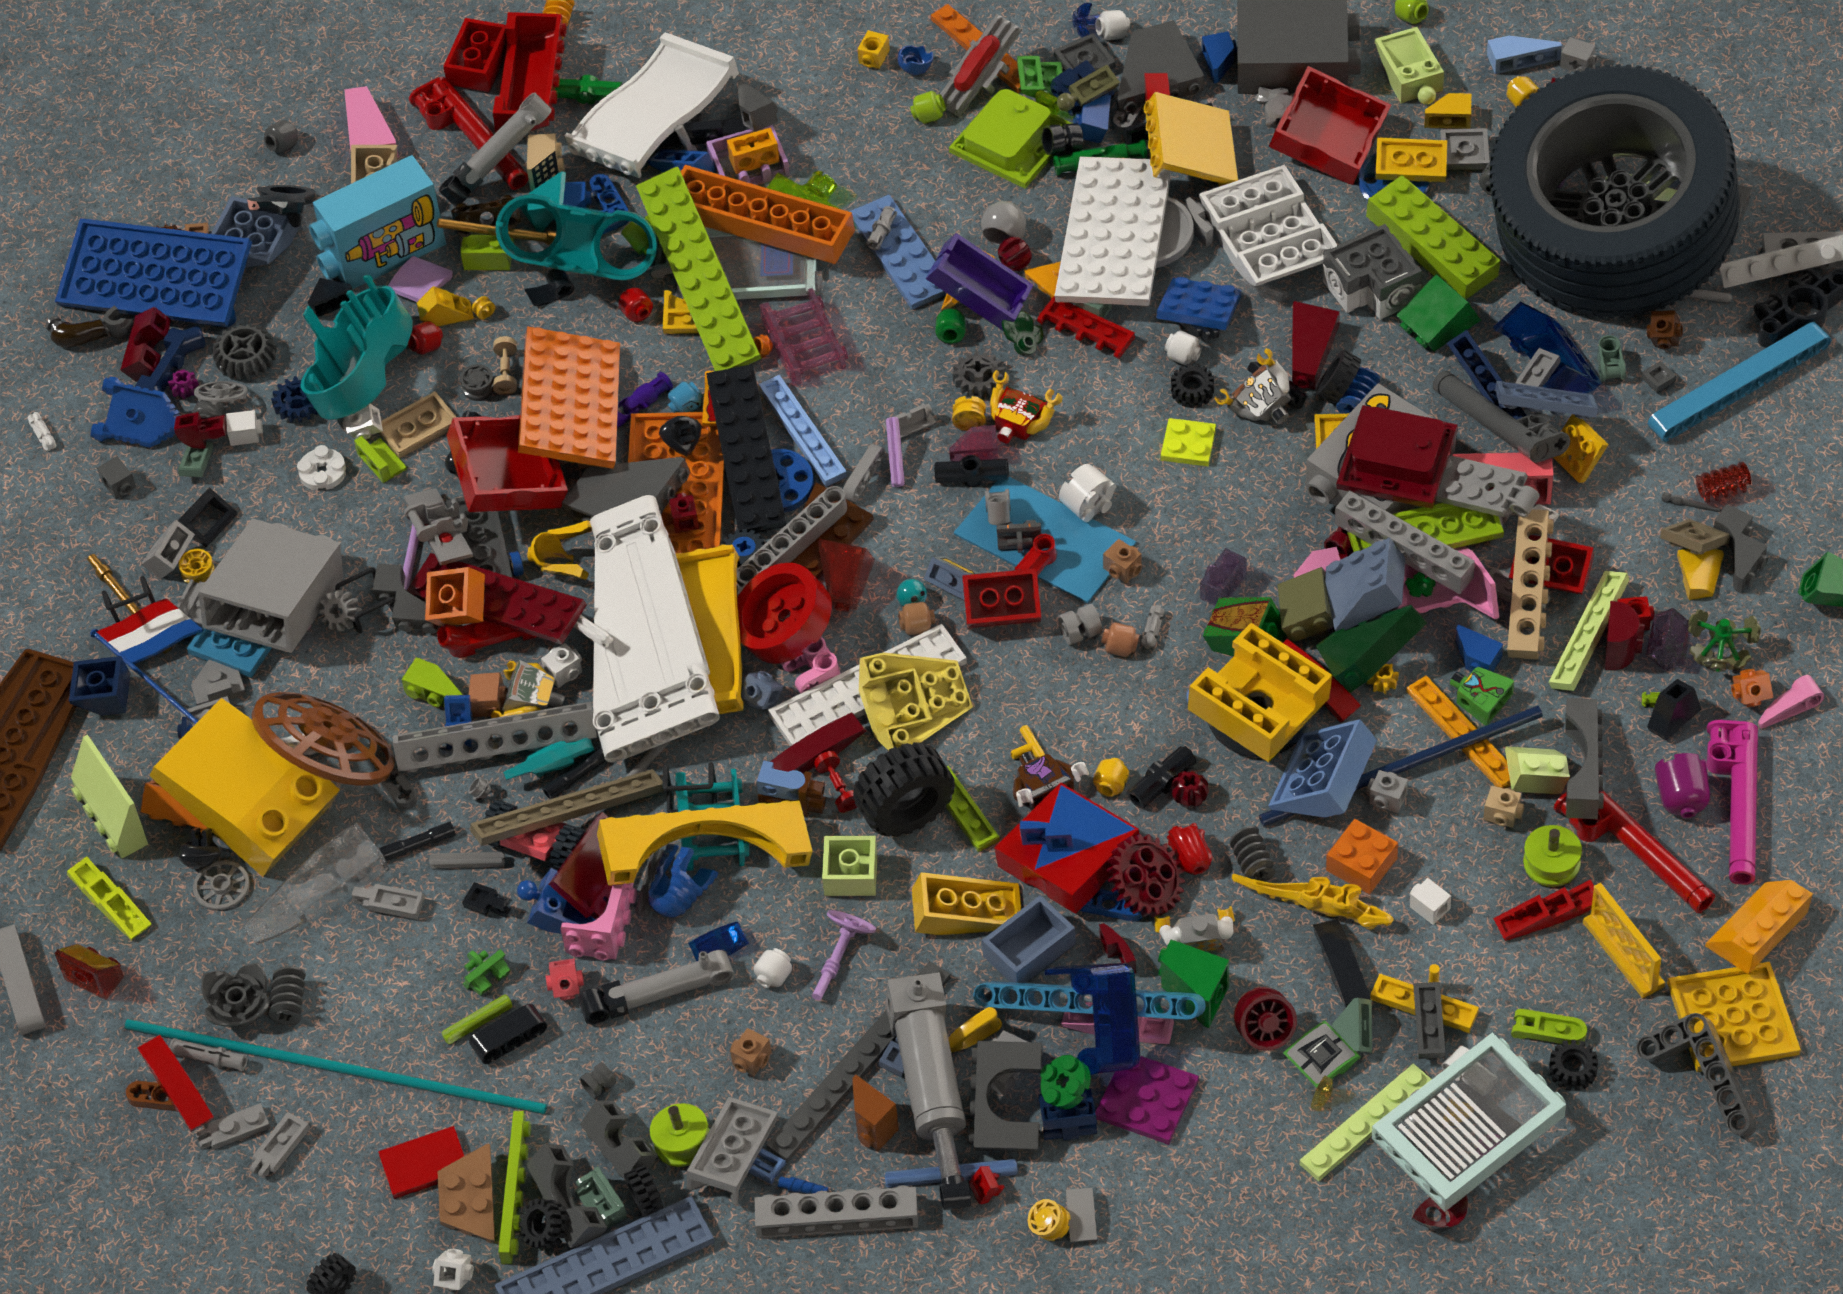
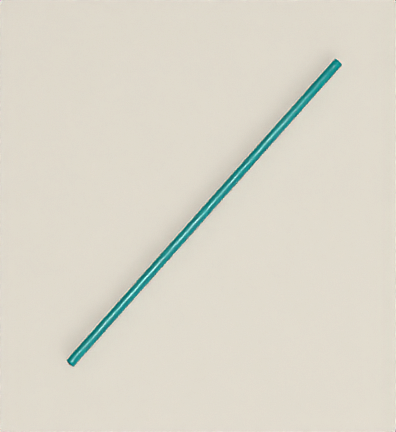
[125,1019,548,1114]

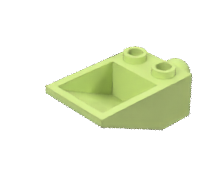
[1375,27,1444,105]

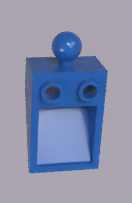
[517,868,595,934]

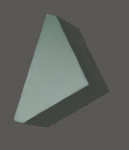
[1331,998,1372,1053]

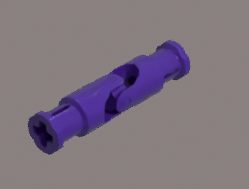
[617,371,673,429]

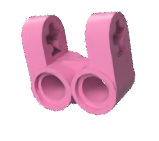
[780,637,841,694]

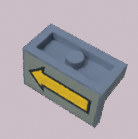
[924,555,980,600]

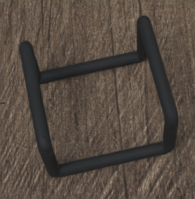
[335,567,395,634]
[102,576,156,623]
[663,762,717,813]

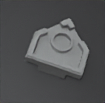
[191,660,246,706]

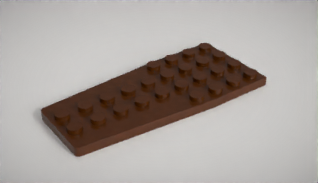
[0,649,77,852]

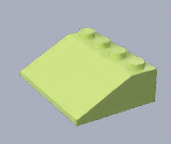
[71,735,148,859]

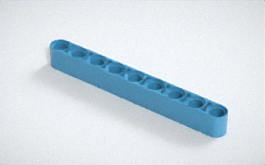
[1647,322,1832,442]
[973,981,1206,1020]

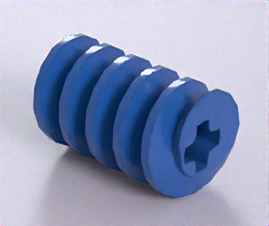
[1336,367,1380,414]

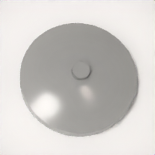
[1156,196,1194,268]

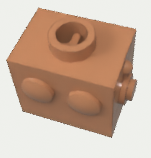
[469,672,507,717]

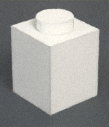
[226,410,263,446]
[1410,878,1451,925]

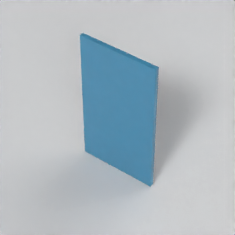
[954,477,1136,604]

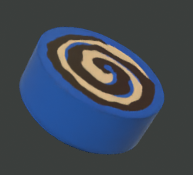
[509,551,524,577]

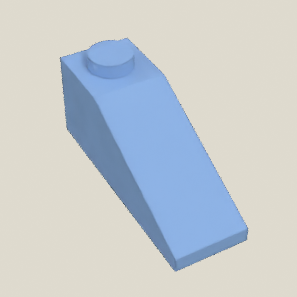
[1487,35,1562,74]

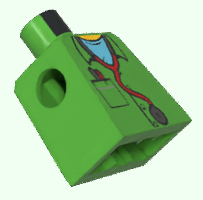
[1450,667,1514,726]

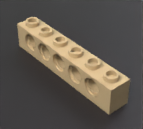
[1507,509,1554,660]

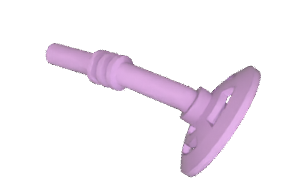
[812,910,876,1001]

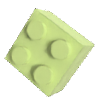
[822,836,878,896]

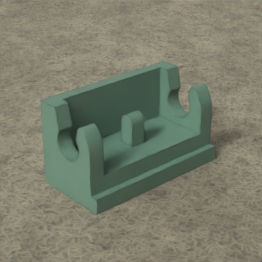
[575,1167,627,1229]

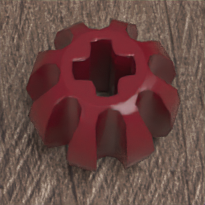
[997,237,1032,271]
[1171,770,1209,808]

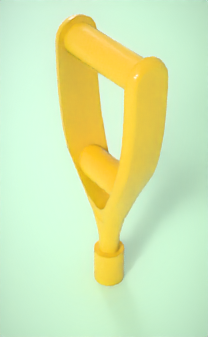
[948,1007,1002,1053]

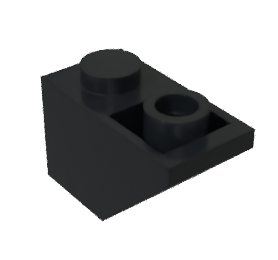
[1647,679,1702,740]

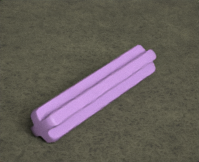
[886,417,905,487]

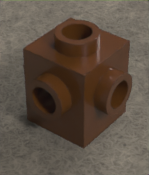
[1647,310,1683,349]

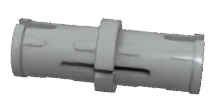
[866,206,897,250]

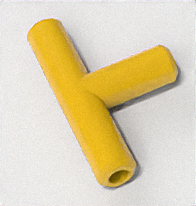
[1010,725,1045,760]

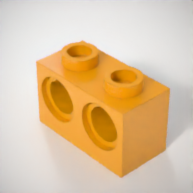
[727,127,780,175]

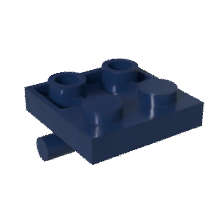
[1038,1088,1097,1141]

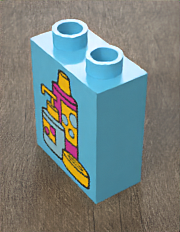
[309,155,446,289]

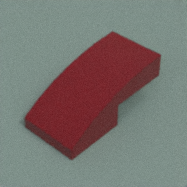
[1099,923,1136,976]

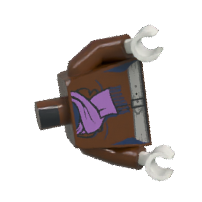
[1013,751,1089,811]

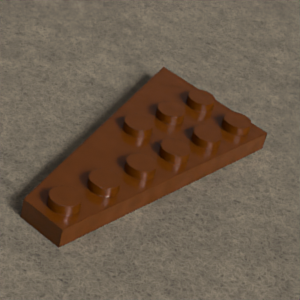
[790,482,874,579]

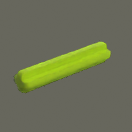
[442,994,513,1044]

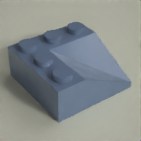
[211,196,299,267]
[1325,537,1406,631]

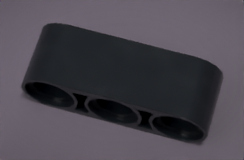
[469,1004,547,1064]

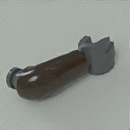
[45,305,133,348]

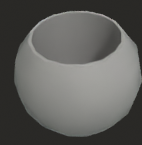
[981,201,1026,245]

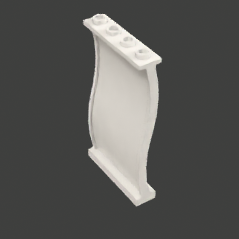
[564,32,739,178]

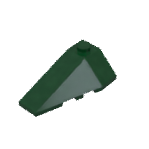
[1316,605,1427,693]

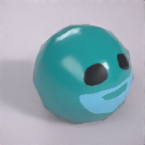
[896,579,927,606]

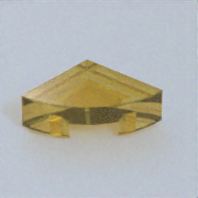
[1311,1075,1333,1112]

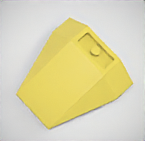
[859,653,973,751]

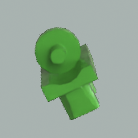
[462,949,510,996]

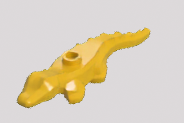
[1232,874,1394,930]

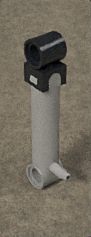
[439,93,552,207]
[578,950,735,1025]

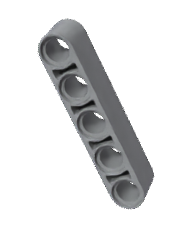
[0,924,46,1035]

